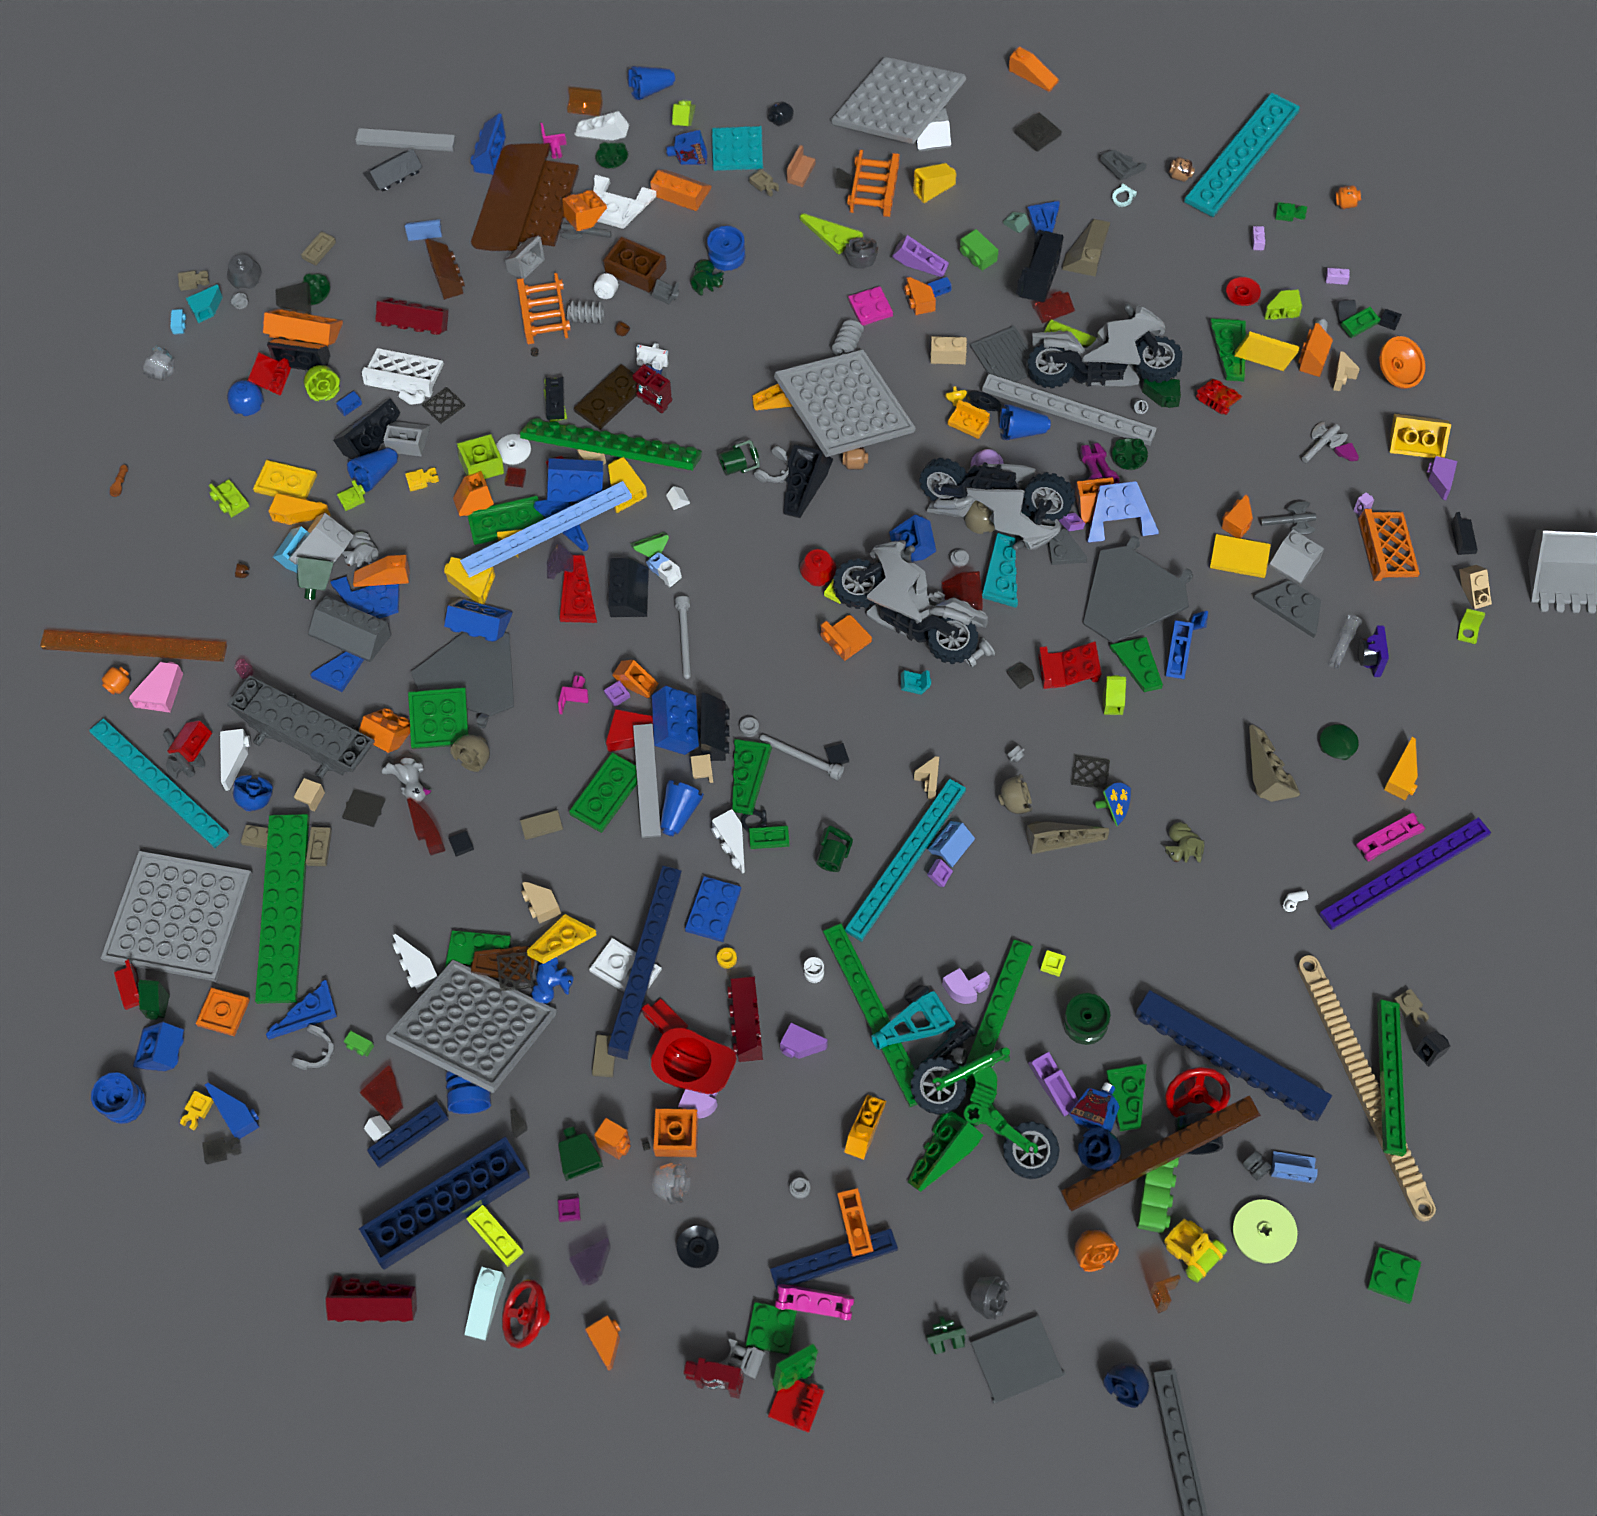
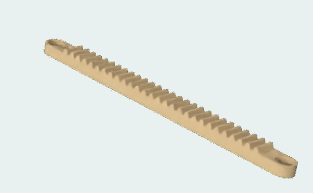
[1298,955,1436,1221]

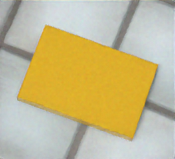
[1235,331,1299,371]
[253,460,317,499]
[1210,534,1271,578]

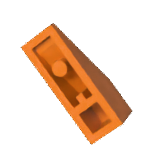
[1009,47,1059,92]
[353,555,410,587]
[837,1188,873,1256]

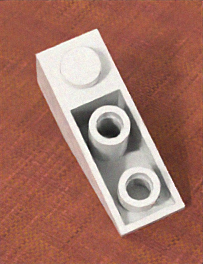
[575,111,629,141]
[711,809,745,874]
[392,934,438,993]

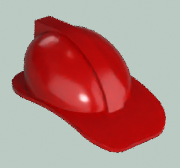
[651,1028,737,1094]

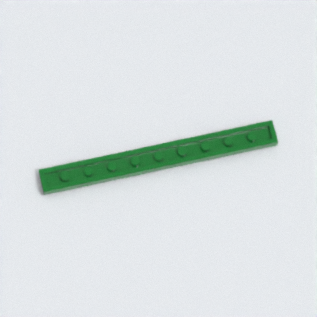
[823,923,927,1108]

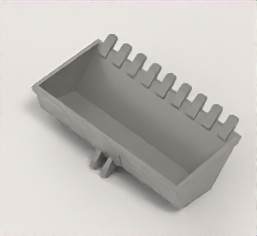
[1528,529,1597,614]

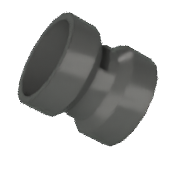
[1242,1151,1272,1181]

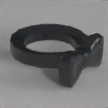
[741,810,767,832]

